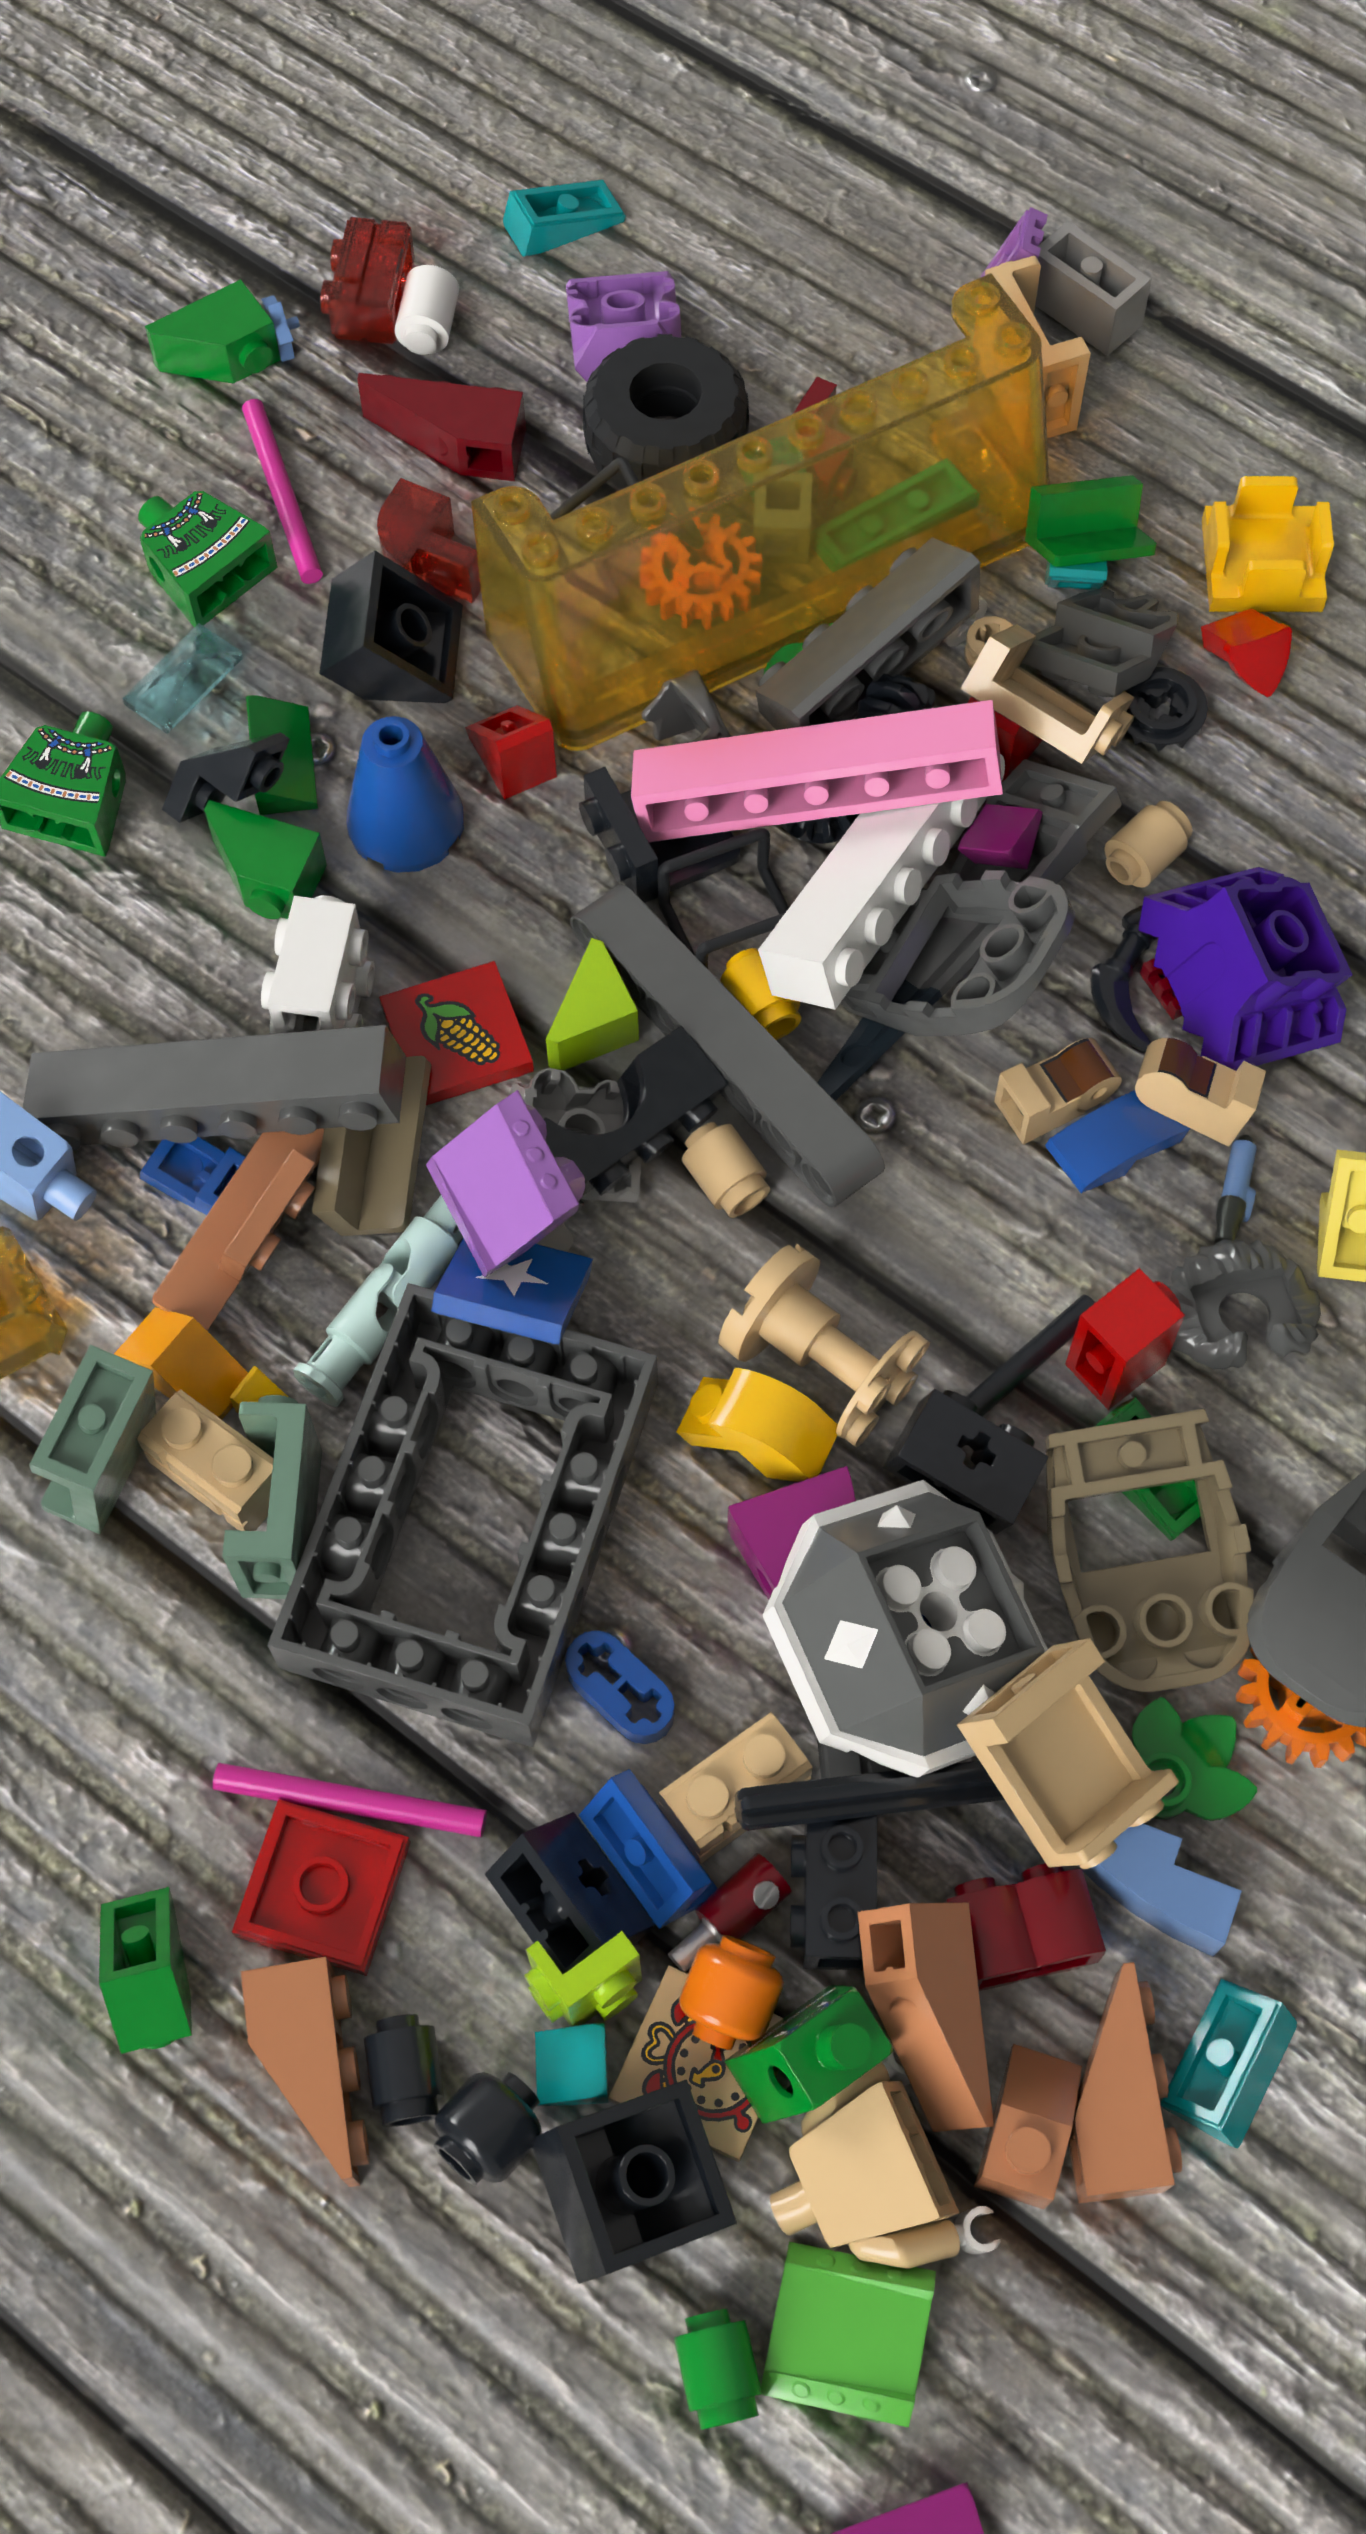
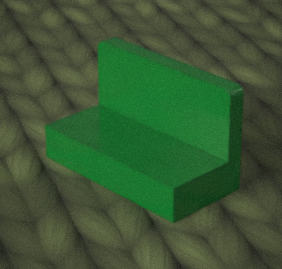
[1025,475,1157,567]

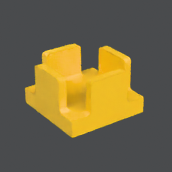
[1202,476,1334,612]

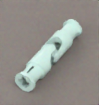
[293,1195,463,1407]

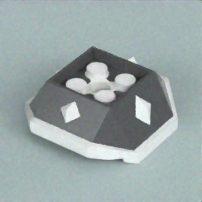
[763,1480,1048,1778]

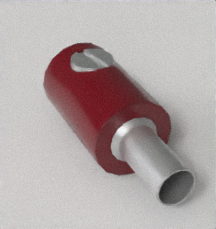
[668,1853,792,1972]

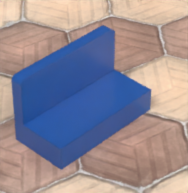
[578,1769,717,1929]

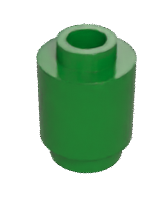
[674,2308,762,2430]

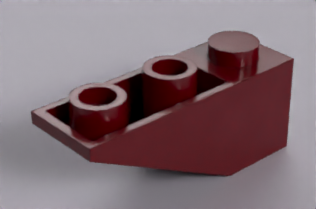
[357,373,526,481]

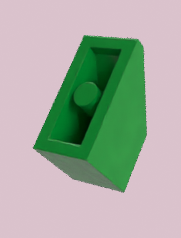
[145,279,281,384]
[204,800,327,920]
[99,1887,192,2054]

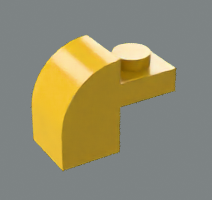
[676,1368,838,1482]

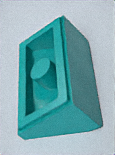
[1160,1979,1297,2148]

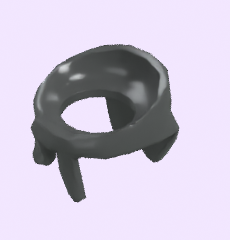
[641,669,732,742]

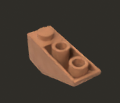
[858,1903,994,2132]
[241,1957,370,2187]
[1068,1962,1182,2204]

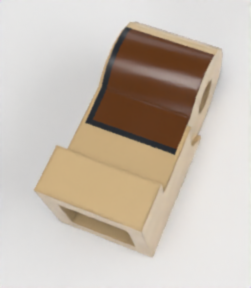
[994,1038,1122,1145]
[1135,1038,1266,1147]

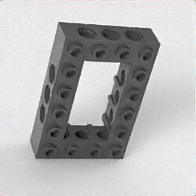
[268,1283,658,1748]

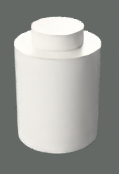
[395,265,459,355]

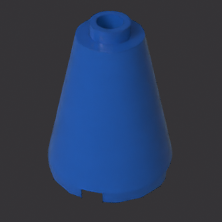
[346,716,464,873]

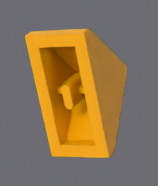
[114,1307,248,1420]

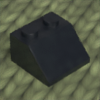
[319,551,463,703]
[533,2079,737,2284]

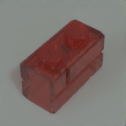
[320,217,415,344]

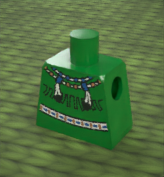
[138,491,278,630]
[0,711,126,857]
[724,1985,894,2124]

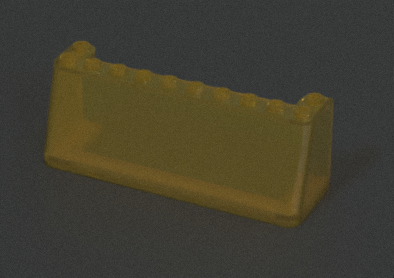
[471,273,1050,751]

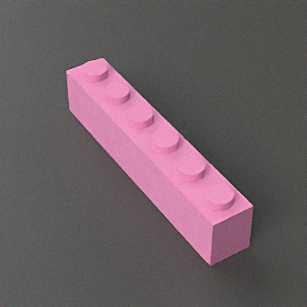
[631,700,1003,842]

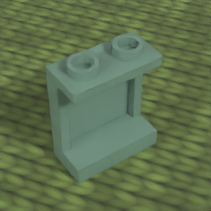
[29,1344,156,1534]
[222,1395,322,1599]

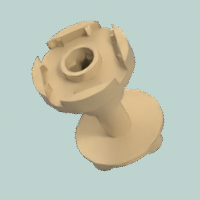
[718,1243,930,1447]

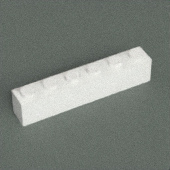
[758,754,1005,1010]

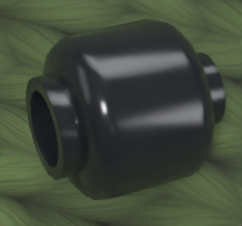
[434,2072,542,2185]

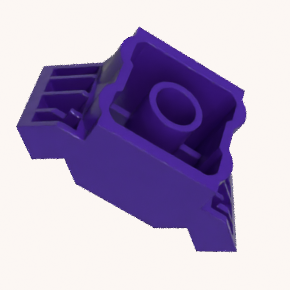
[1138,867,1353,1071]

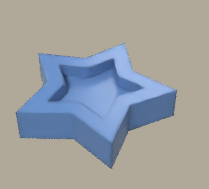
[261,295,300,362]

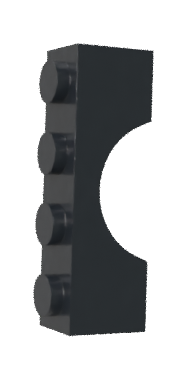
[544,1025,728,1226]

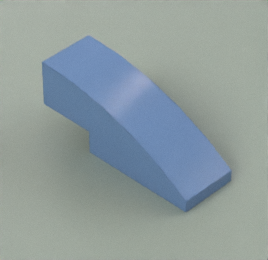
[1078,1823,1242,1957]

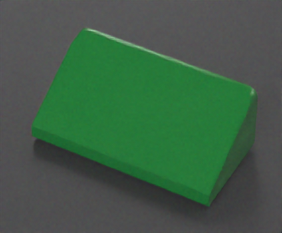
[246,695,318,815]

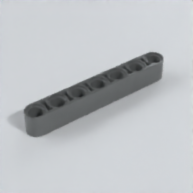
[570,884,885,1208]

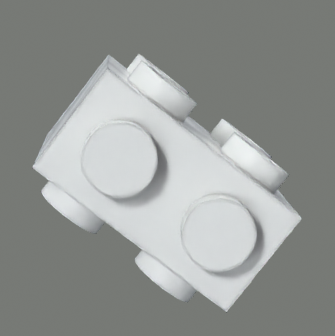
[261,895,375,1034]

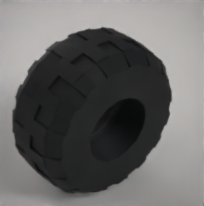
[583,334,749,501]

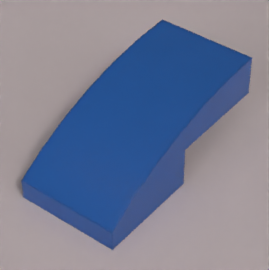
[1045,1090,1190,1193]
[139,1137,246,1215]

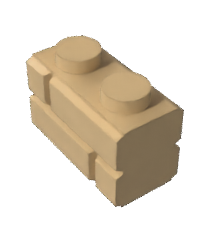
[137,1389,274,1531]
[659,1712,813,1864]

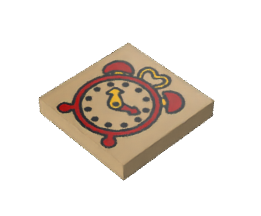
[608,1965,783,2162]

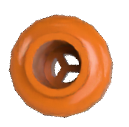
[679,1935,784,2050]

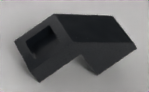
[162,732,290,823]

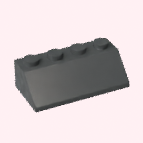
[755,538,980,730]

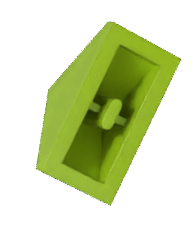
[546,938,639,1071]

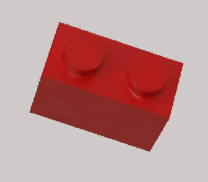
[1065,1268,1185,1411]

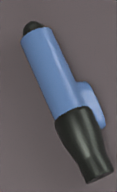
[1214,1135,1257,1243]

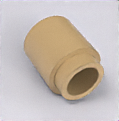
[1104,801,1193,888]
[681,1122,770,1218]

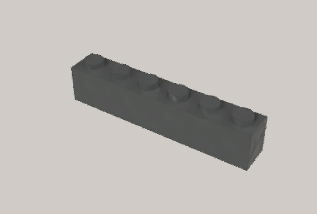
[23,1025,406,1151]

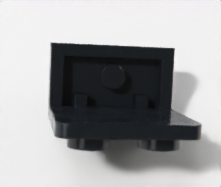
[579,767,740,903]

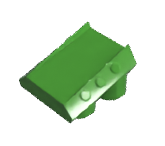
[761,2242,936,2428]

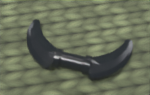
[1090,906,1158,1053]

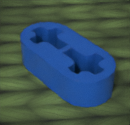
[565,1630,675,1744]

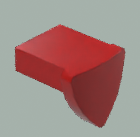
[1201,608,1292,697]

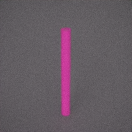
[242,399,323,584]
[213,1763,487,1838]

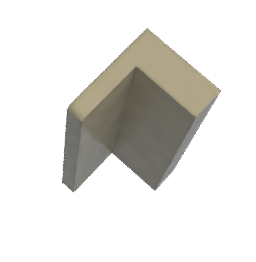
[312,1056,431,1236]

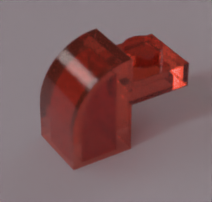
[377,478,483,604]

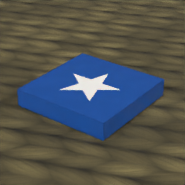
[431,1238,593,1345]

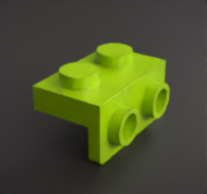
[524,1931,642,2027]

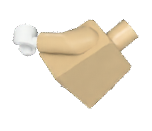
[770,2040,1001,2269]

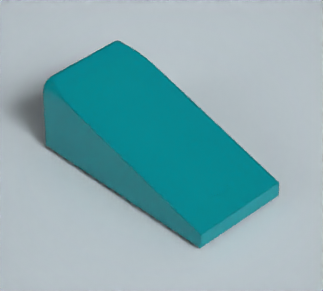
[503,180,626,257]

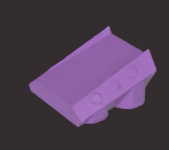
[566,271,681,382]
[426,1090,585,1278]

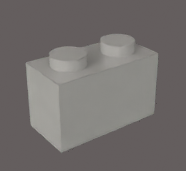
[1035,221,1152,356]

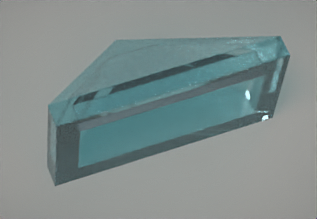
[122,623,243,734]

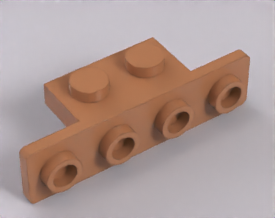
[152,1128,324,1331]

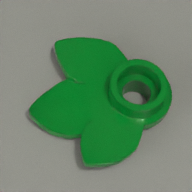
[1131,1697,1257,1821]

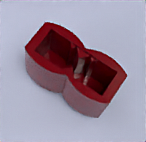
[945,1863,1106,1991]

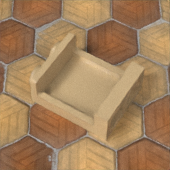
[976,256,1091,445]
[960,624,1134,764]
[957,1638,1179,1869]

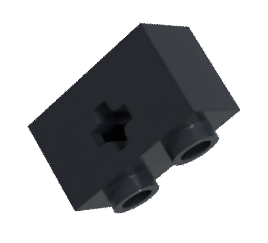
[882,1389,1049,1535]
[485,1812,656,1974]

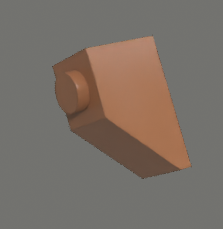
[974,2044,1082,2209]

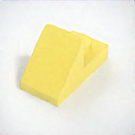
[1317,1149,1366,1282]

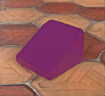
[958,804,1043,869]

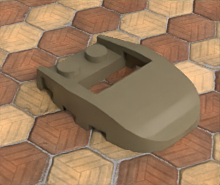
[1045,1409,1254,1692]

